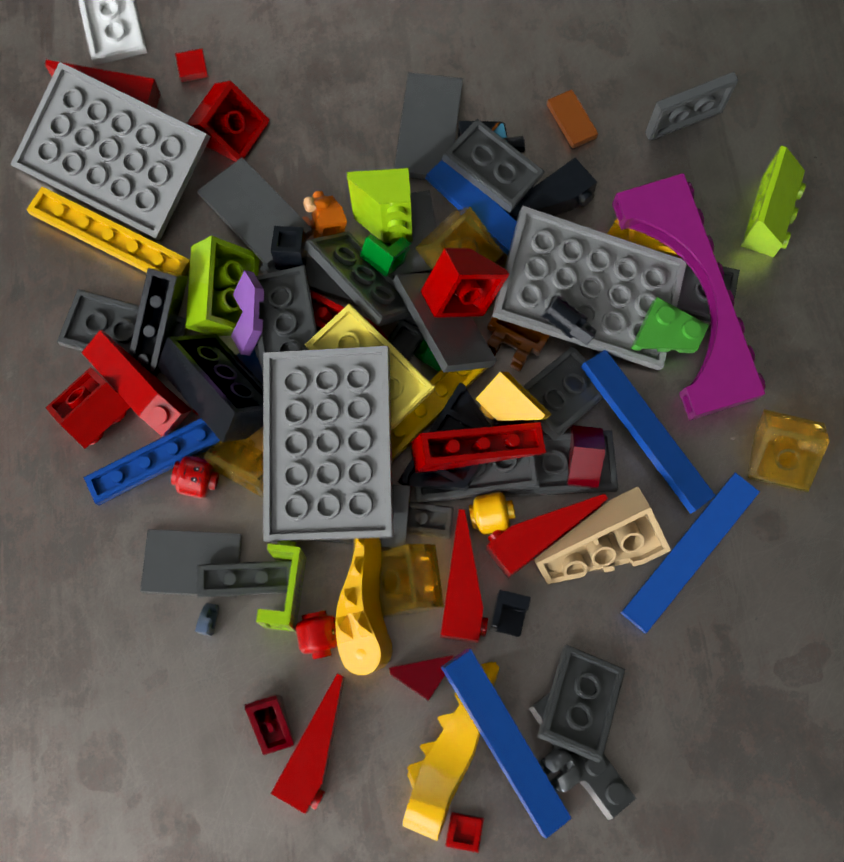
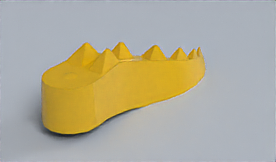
[336,538,393,675]
[403,662,500,841]

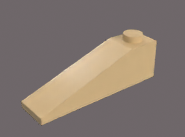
[534,486,671,584]

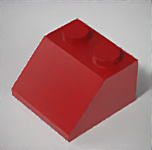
[186,80,270,162]
[420,248,510,318]
[45,367,130,449]

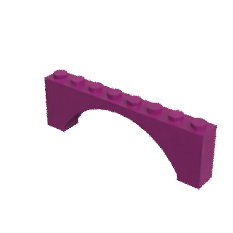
[612,173,766,421]

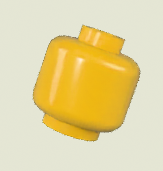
[469,492,516,535]

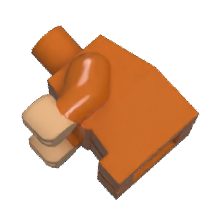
[301,191,347,238]

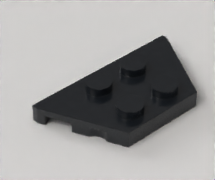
[397,382,492,491]

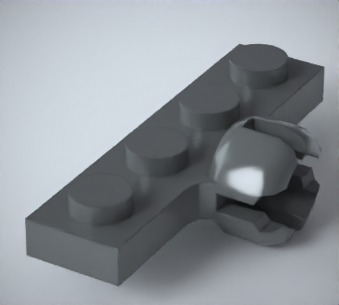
[529,692,636,820]

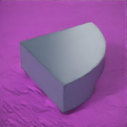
[195,603,219,636]

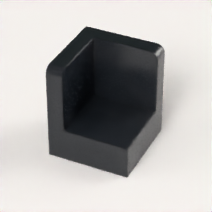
[271,226,307,270]
[489,590,531,637]

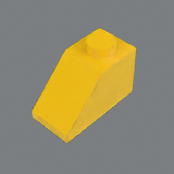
[476,372,551,421]

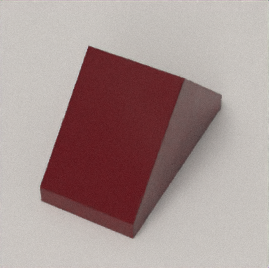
[567,425,606,489]
[389,655,453,701]
[244,694,295,755]

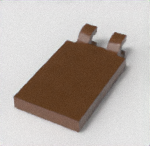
[487,317,550,372]

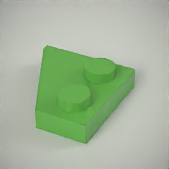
[631,297,709,353]

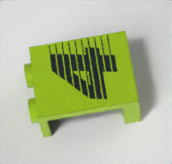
[256,540,307,632]

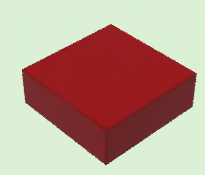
[175,48,208,82]
[445,811,484,853]

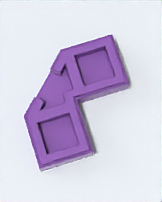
[231,270,264,355]

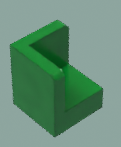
[360,234,411,277]

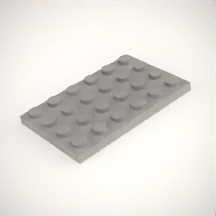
[10,62,210,240]
[492,206,686,370]
[263,346,394,542]

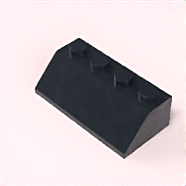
[157,334,263,442]

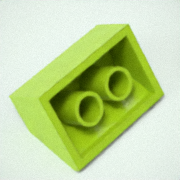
[741,145,806,257]
[347,168,413,244]
[185,235,259,336]

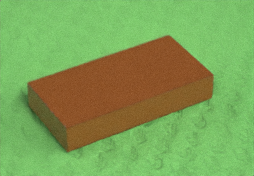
[547,89,598,149]

